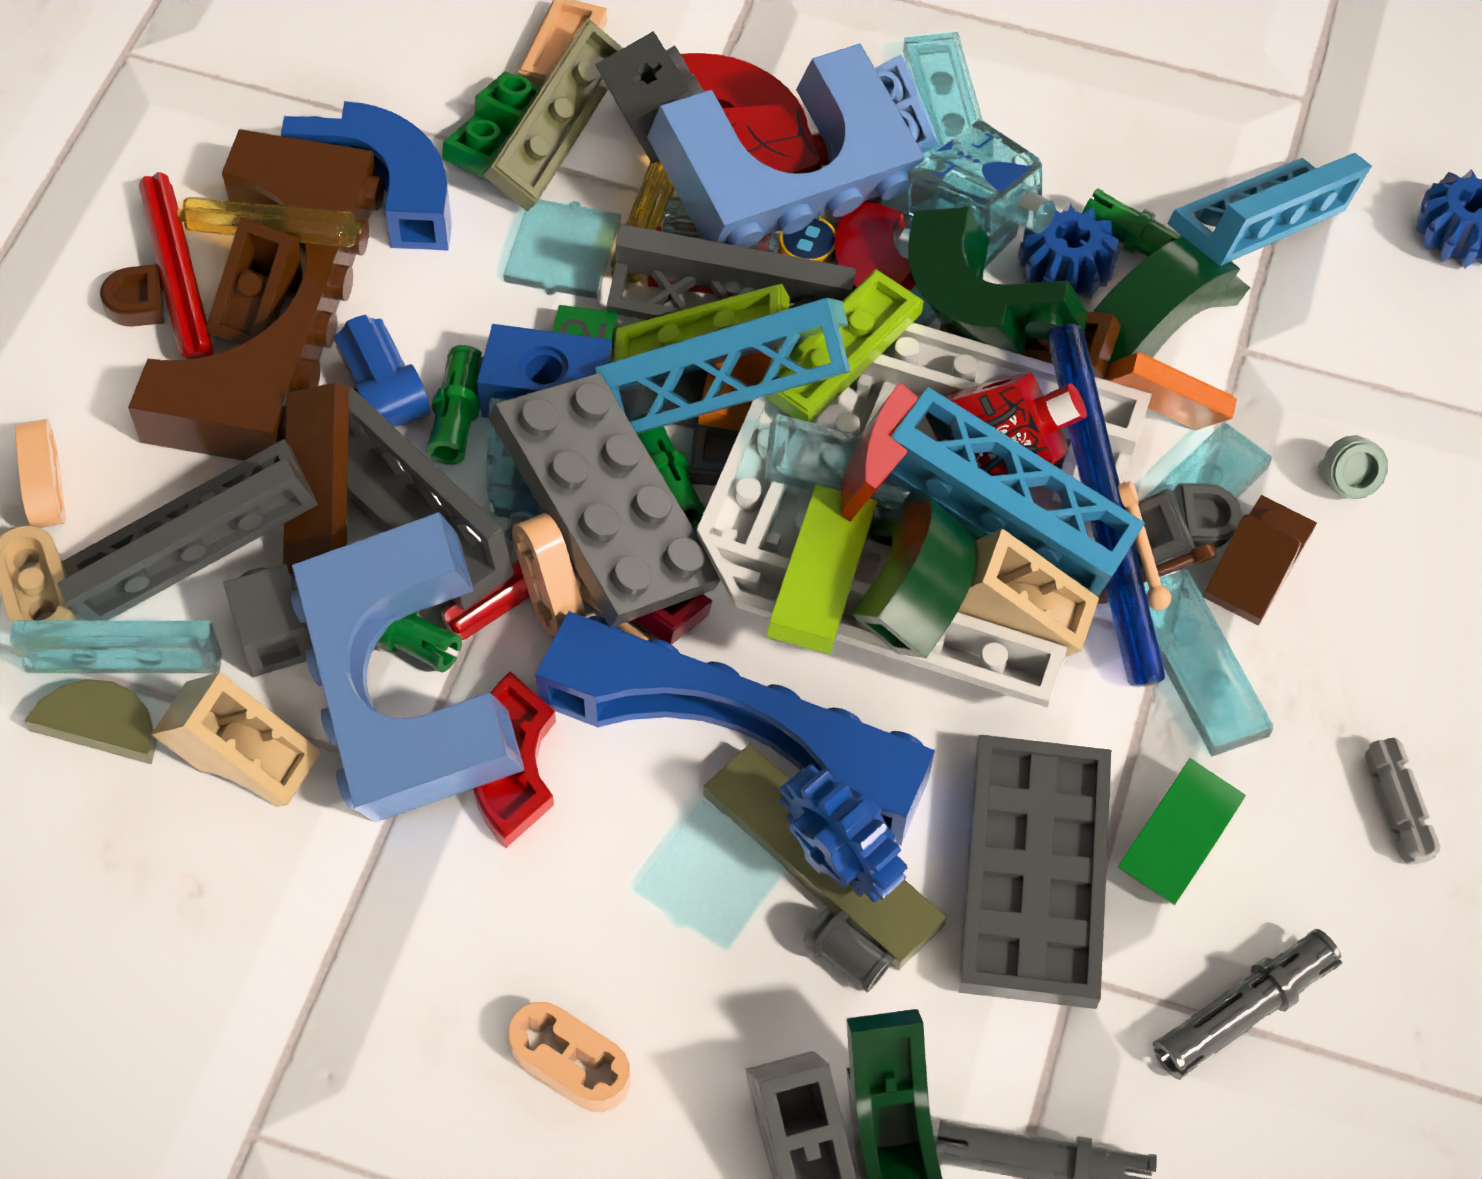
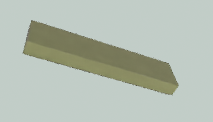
[482,18,623,211]
[703,743,947,971]

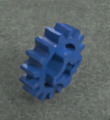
[779,764,908,902]

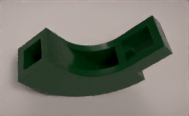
[908,207,1088,355]
[1093,236,1251,363]
[851,489,978,658]
[846,1009,943,1179]

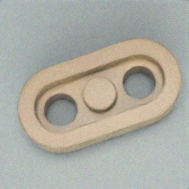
[0,526,77,645]

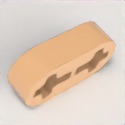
[15,419,66,528]
[512,513,586,637]
[508,1002,630,1112]

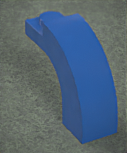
[281,101,452,251]

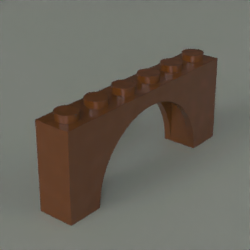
[128,129,385,461]

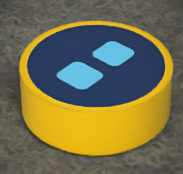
[779,217,836,264]

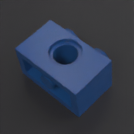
[477,323,613,418]

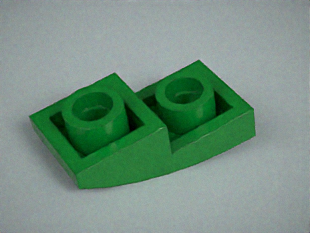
[442,71,540,180]
[1116,758,1247,906]

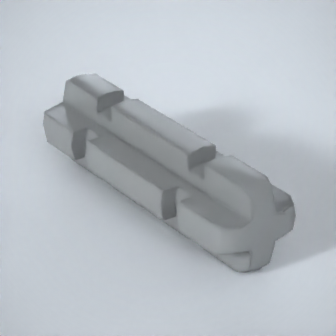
[1365,737,1441,865]

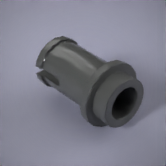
[802,908,894,993]

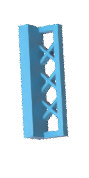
[1167,152,1372,266]
[595,298,851,434]
[888,387,1145,597]

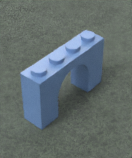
[647,43,925,248]
[290,512,525,823]

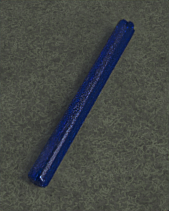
[1047,323,1165,688]

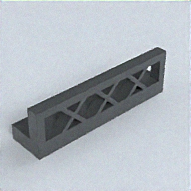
[606,224,856,320]
[347,387,514,611]
[58,439,318,628]

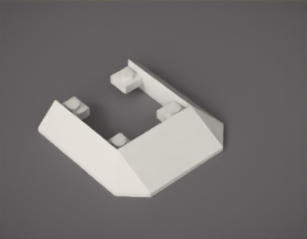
[697,323,1152,708]

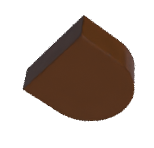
[100,264,165,327]

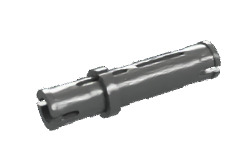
[1153,928,1343,1080]
[936,1118,1157,1179]

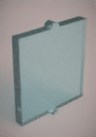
[503,199,621,299]
[635,800,786,952]

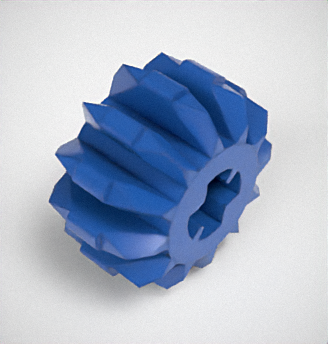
[1416,169,1482,269]
[1018,202,1120,300]

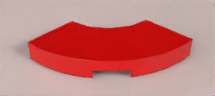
[681,53,807,122]
[835,200,916,292]
[473,671,556,848]

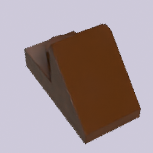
[206,217,303,345]
[1203,495,1317,626]

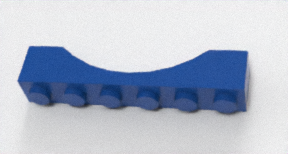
[535,611,935,845]

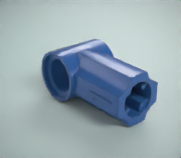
[334,314,431,427]

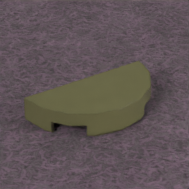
[24,679,157,764]

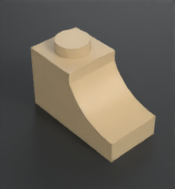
[958,528,1099,657]
[151,672,321,807]

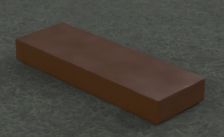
[283,382,349,578]

